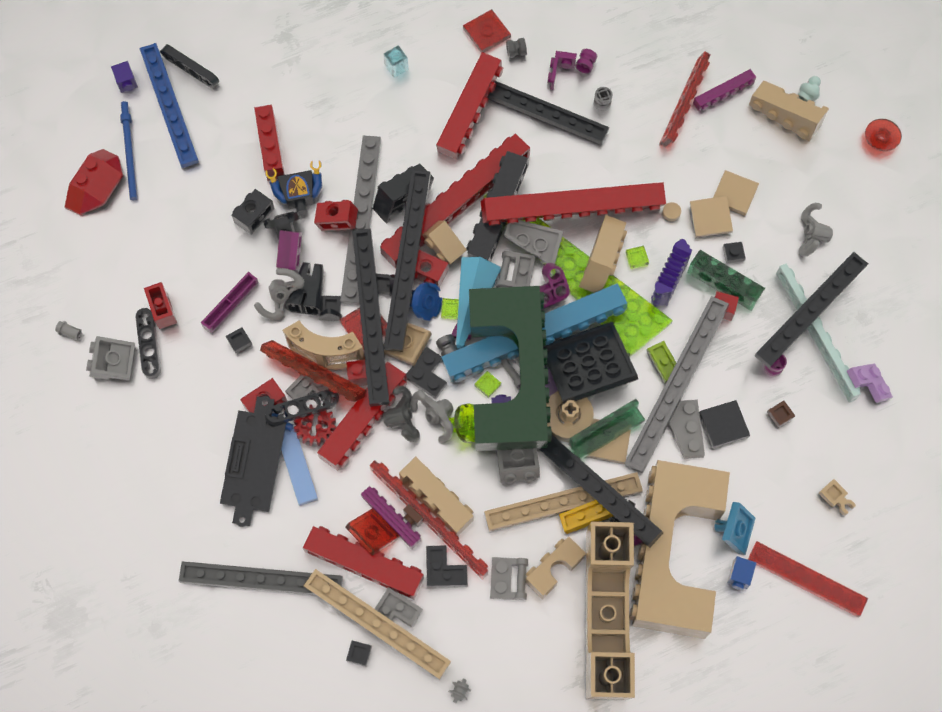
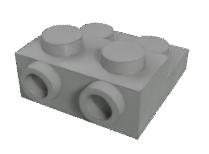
[86,336,135,381]
[497,448,540,484]

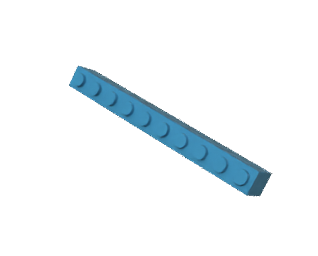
[441,283,627,382]

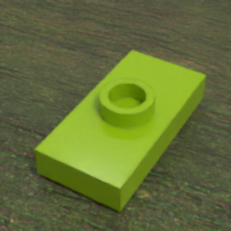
[646,341,676,383]

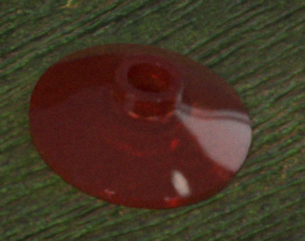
[865,119,902,152]

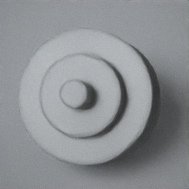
[448,678,471,704]

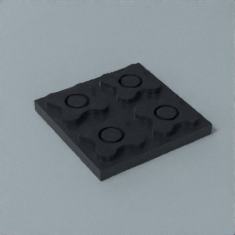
[543,321,638,404]

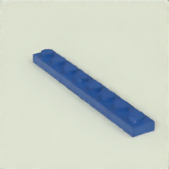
[139,43,199,168]

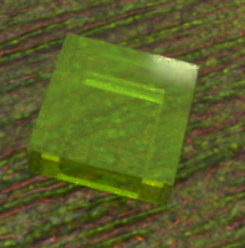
[625,245,649,269]
[441,298,459,319]
[474,371,501,398]

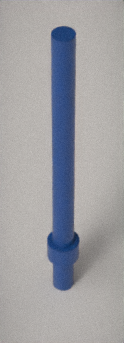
[120,101,137,200]

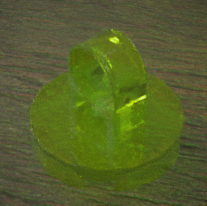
[448,403,475,443]

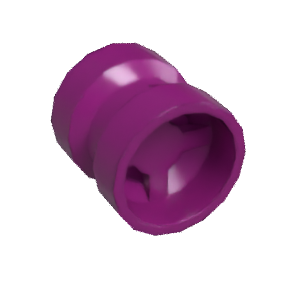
[575,48,598,74]
[764,355,787,377]

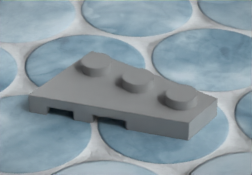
[504,220,563,264]
[668,399,705,459]

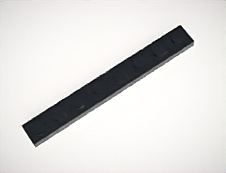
[487,81,609,145]
[755,252,869,368]
[538,435,663,548]

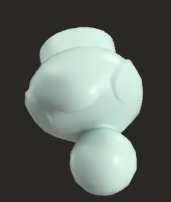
[798,76,821,102]

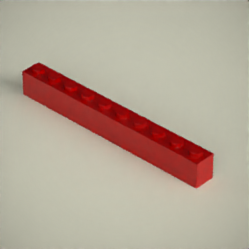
[380,133,530,269]
[480,182,666,226]

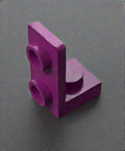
[547,51,577,90]

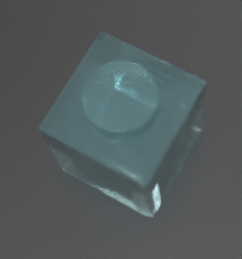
[383,45,409,77]

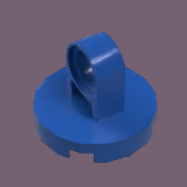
[410,282,442,321]

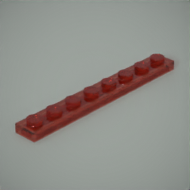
[369,460,488,580]

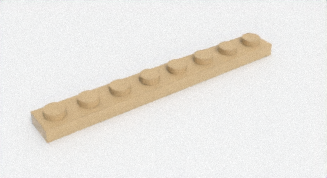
[484,472,643,532]
[304,569,451,680]

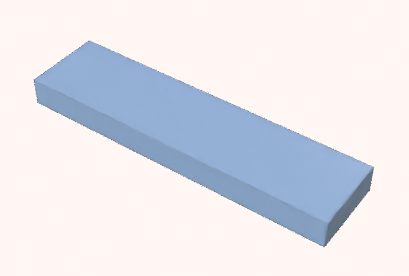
[281,427,318,506]

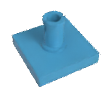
[714,502,756,555]

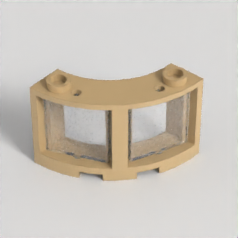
[282,321,365,371]

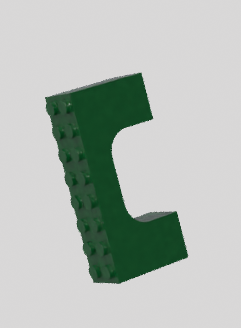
[469,286,552,451]

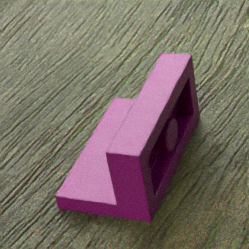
[276,230,303,270]

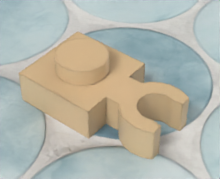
[818,479,856,516]

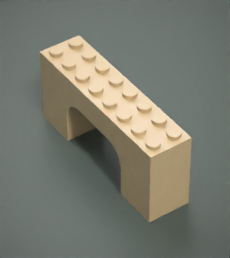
[629,460,730,639]
[586,522,635,700]

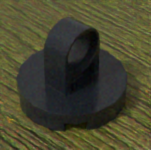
[263,211,301,240]

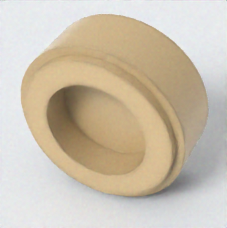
[662,202,681,222]

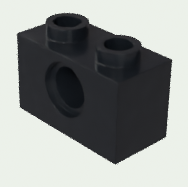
[231,189,275,235]

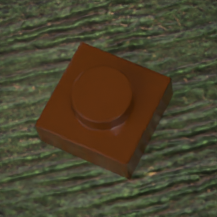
[767,400,795,428]
[403,504,423,527]

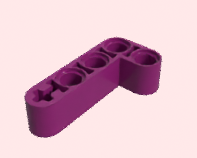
[540,263,570,308]

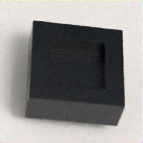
[723,242,746,264]
[226,327,252,354]
[346,640,372,667]

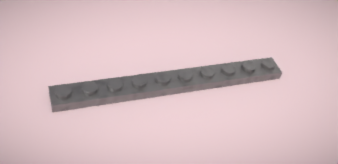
[340,135,381,305]
[625,296,729,473]

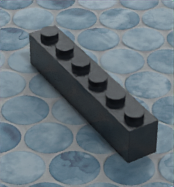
[466,151,529,262]

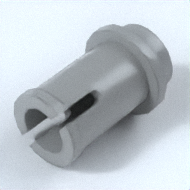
[55,321,82,341]

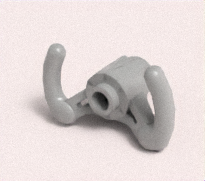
[799,203,833,257]
[254,268,305,321]
[410,390,454,443]

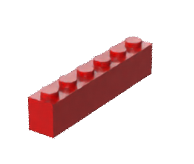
[436,52,504,159]
[317,361,407,471]
[303,526,424,600]

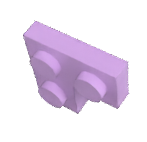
[847,363,893,403]

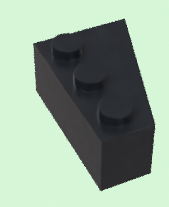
[372,163,434,224]

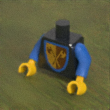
[265,160,322,216]

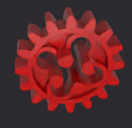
[294,404,336,446]

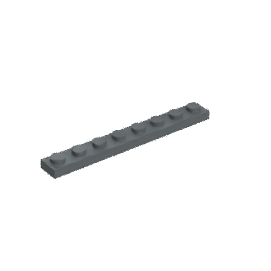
[178,561,343,595]

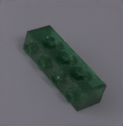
[687,250,765,311]

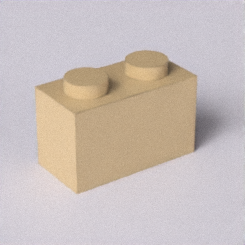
[422,221,467,264]

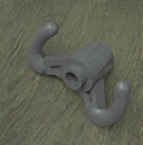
[383,386,420,442]

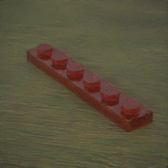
[659,51,711,147]
[260,340,367,402]
[747,541,868,617]

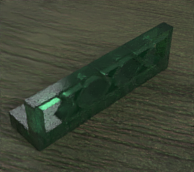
[568,399,645,459]

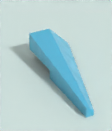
[456,257,501,349]

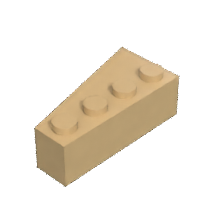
[749,80,829,142]
[579,215,627,293]
[399,456,474,537]

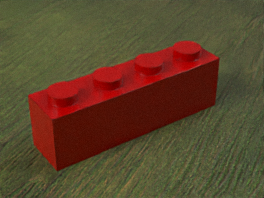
[254,104,285,181]

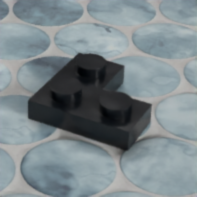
[406,347,447,399]
[426,545,468,587]

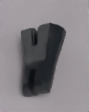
[285,262,324,316]

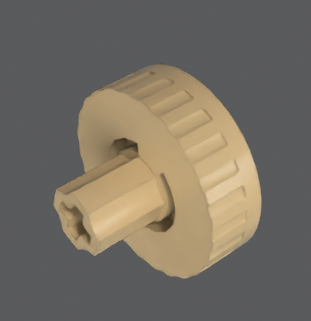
[546,391,594,442]

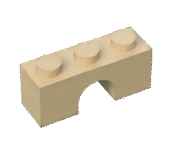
[525,537,586,600]

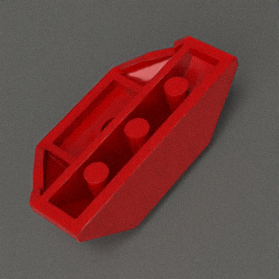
[64,149,123,216]

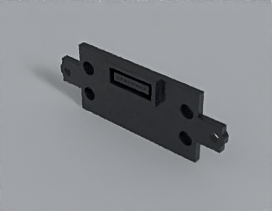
[220,396,287,527]

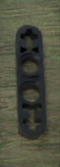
[160,44,219,88]
[135,308,161,379]
[265,389,339,425]

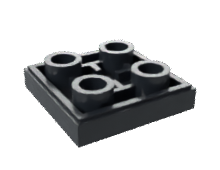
[699,400,750,448]

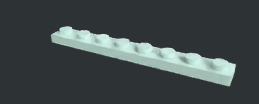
[776,263,861,403]

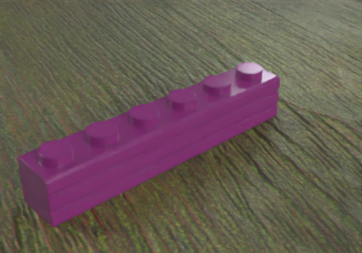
[693,69,756,111]
[201,272,259,334]
[361,486,421,549]

